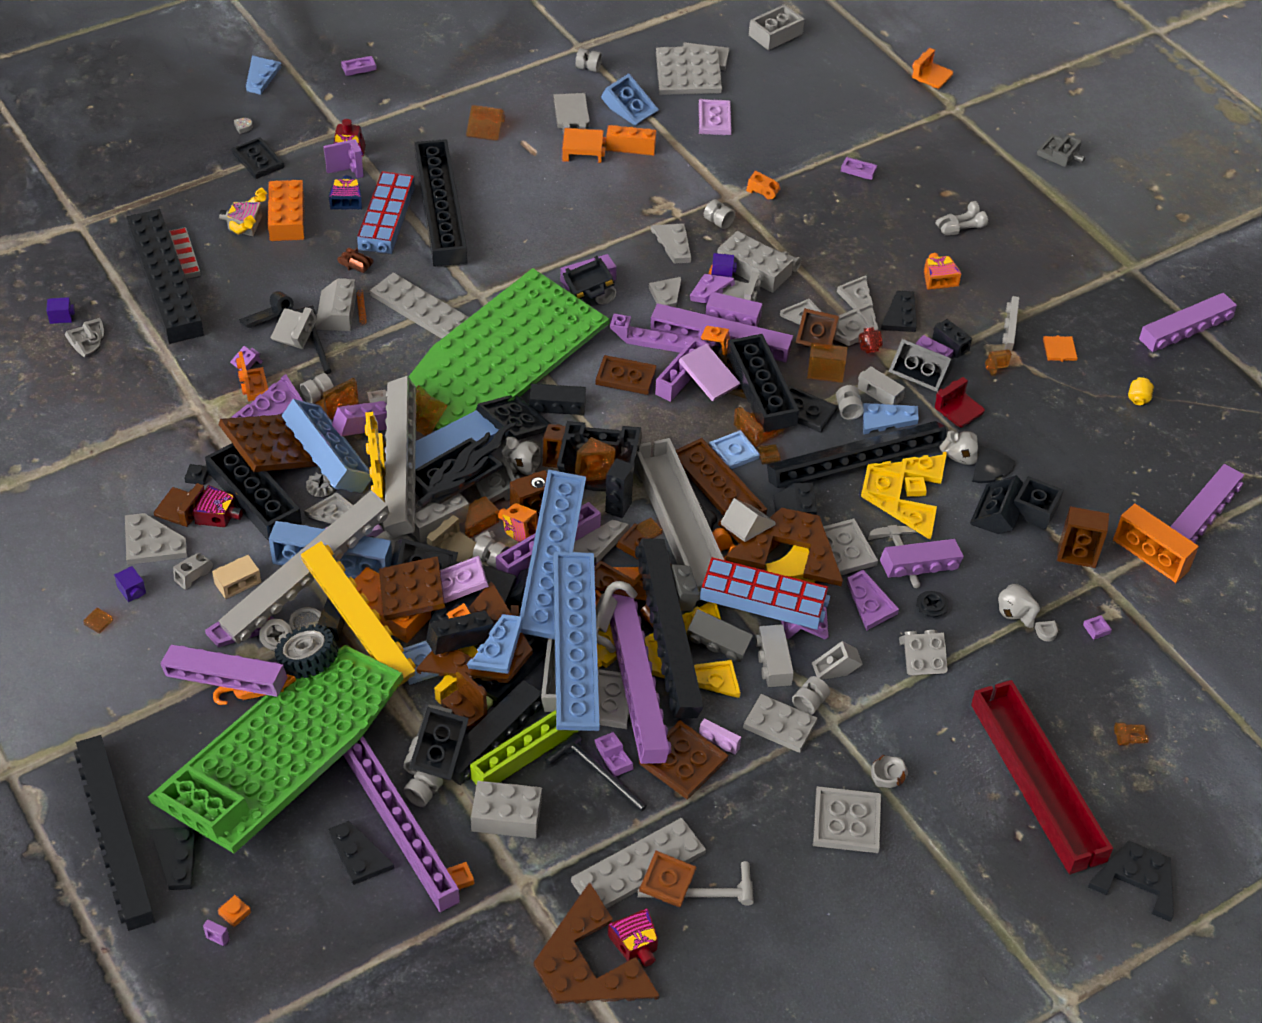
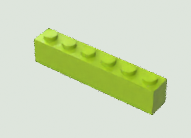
[470,710,580,785]

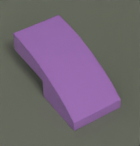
[595,732,633,777]

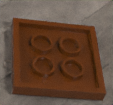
[379,556,445,621]
[639,721,729,800]

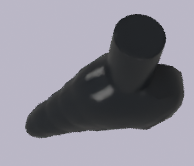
[699,503,717,531]

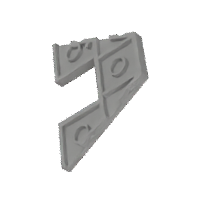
[780,275,878,346]

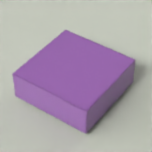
[1083,615,1112,640]
[203,919,230,946]

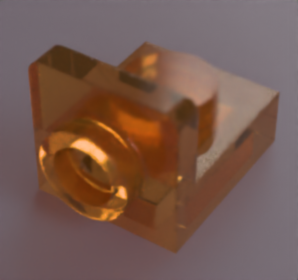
[985,349,1012,376]

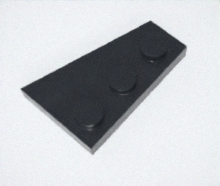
[881,290,916,332]

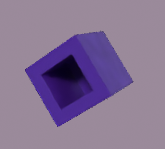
[711,253,737,278]
[47,297,75,324]
[114,566,146,602]

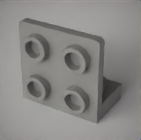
[271,307,317,349]

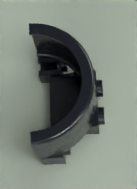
[557,421,642,491]

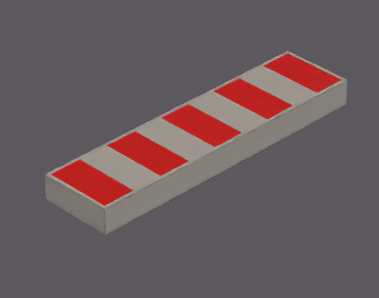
[169,227,201,279]

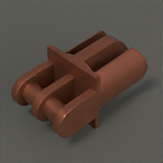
[337,248,374,273]

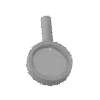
[270,607,321,637]

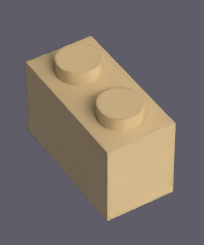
[212,555,261,599]

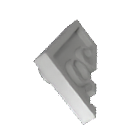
[304,492,353,524]
[573,519,629,563]

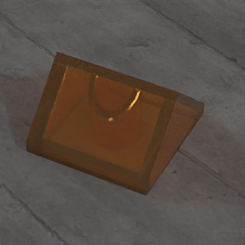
[807,343,847,383]
[575,437,615,481]

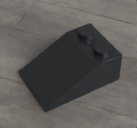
[391,538,458,570]
[409,707,469,781]

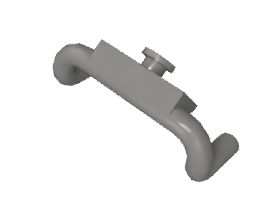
[596,581,637,653]

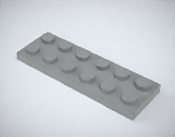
[370,273,469,339]
[571,818,706,909]

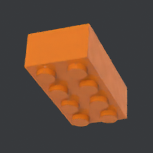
[268,180,304,241]
[1113,503,1199,583]
[354,567,431,643]

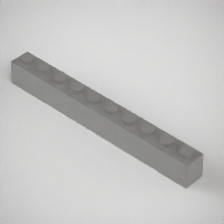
[383,376,416,538]
[218,490,390,644]

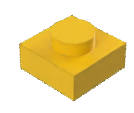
[904,477,927,496]

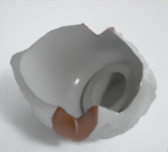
[871,755,908,788]

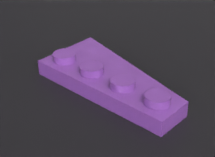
[232,374,303,418]

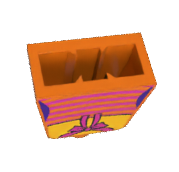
[924,253,961,290]
[498,503,538,543]

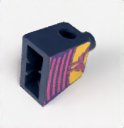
[329,175,362,209]

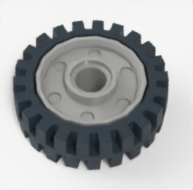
[275,625,338,679]

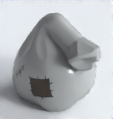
[940,430,978,465]
[502,437,541,476]
[998,584,1040,628]

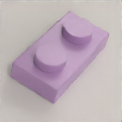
[699,719,741,755]

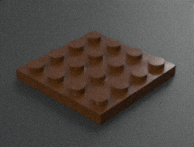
[218,414,318,472]

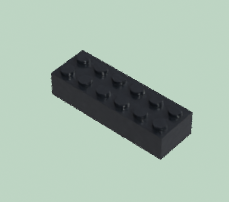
[727,334,799,433]
[205,443,302,541]

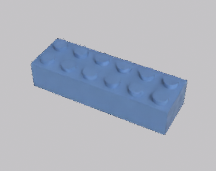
[282,399,372,493]
[269,521,392,578]

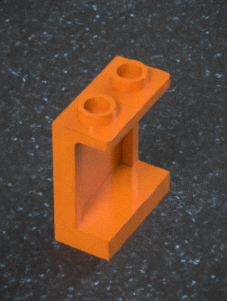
[562,128,606,163]

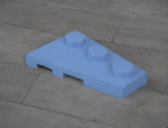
[246,55,281,94]
[863,403,919,434]
[467,614,523,674]

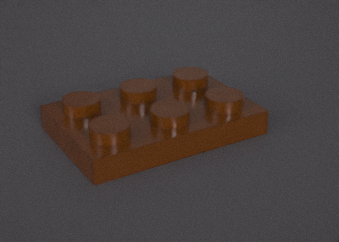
[595,355,657,395]

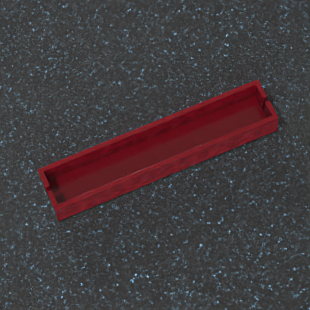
[971,680,1113,875]

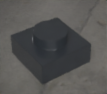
[185,464,208,485]

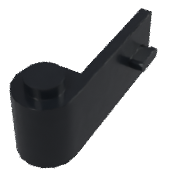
[239,291,294,328]

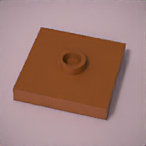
[639,850,697,908]

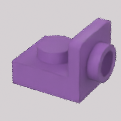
[230,346,263,371]

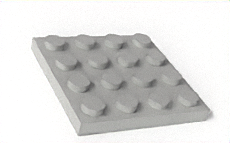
[656,46,722,95]

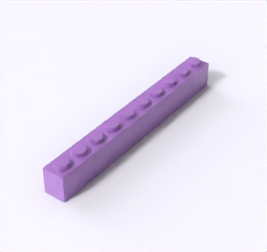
[610,594,671,764]
[343,736,460,912]

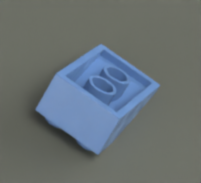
[601,74,659,126]

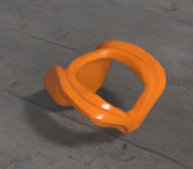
[712,528,736,561]

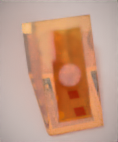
[465,496,499,538]

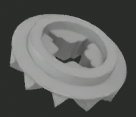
[306,472,335,497]
[259,619,292,651]

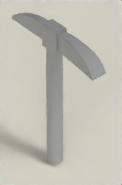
[867,525,921,588]

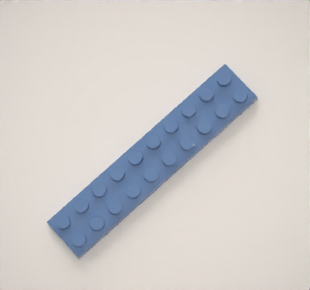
[520,470,586,639]
[553,552,600,731]

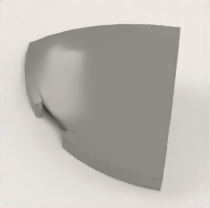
[65,318,104,357]

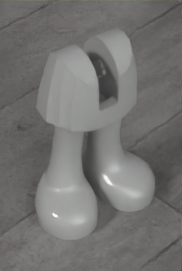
[936,201,988,235]

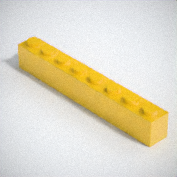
[301,541,416,687]

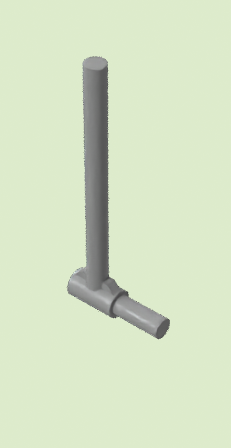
[638,861,754,905]

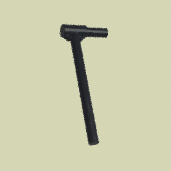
[279,305,331,374]
[545,733,647,811]

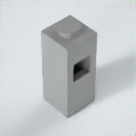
[858,366,905,405]

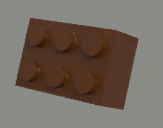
[1057,506,1109,568]

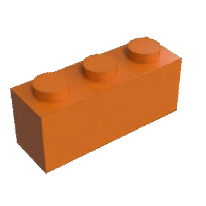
[606,125,657,155]

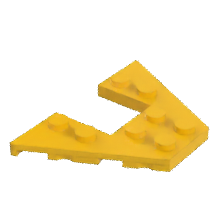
[365,412,386,502]
[861,452,947,539]
[644,602,740,698]

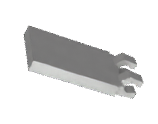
[554,93,589,136]

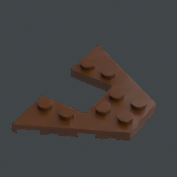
[726,507,843,587]
[594,523,672,601]
[416,582,533,683]
[534,883,659,1004]

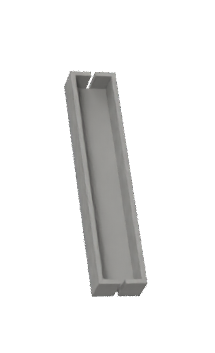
[634,438,724,601]

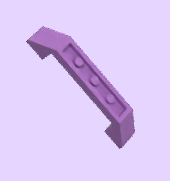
[610,314,716,353]

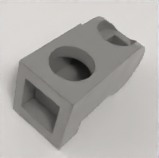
[173,553,213,590]

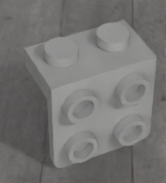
[721,271,761,302]
[899,630,948,676]

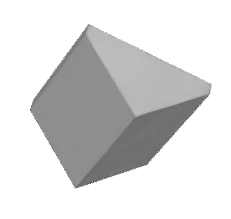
[721,498,775,542]

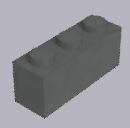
[686,609,753,662]

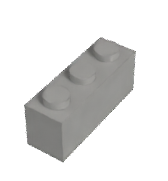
[755,625,794,687]

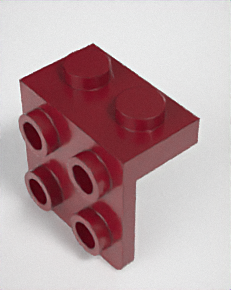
[934,377,985,428]

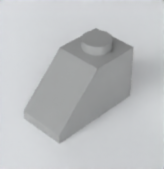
[812,641,863,680]

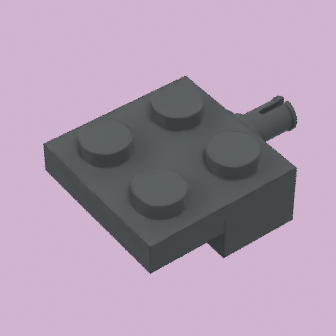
[1037,134,1085,167]

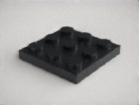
[476,395,551,440]

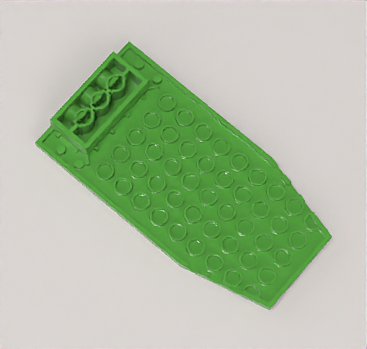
[408,268,610,431]
[148,645,404,853]

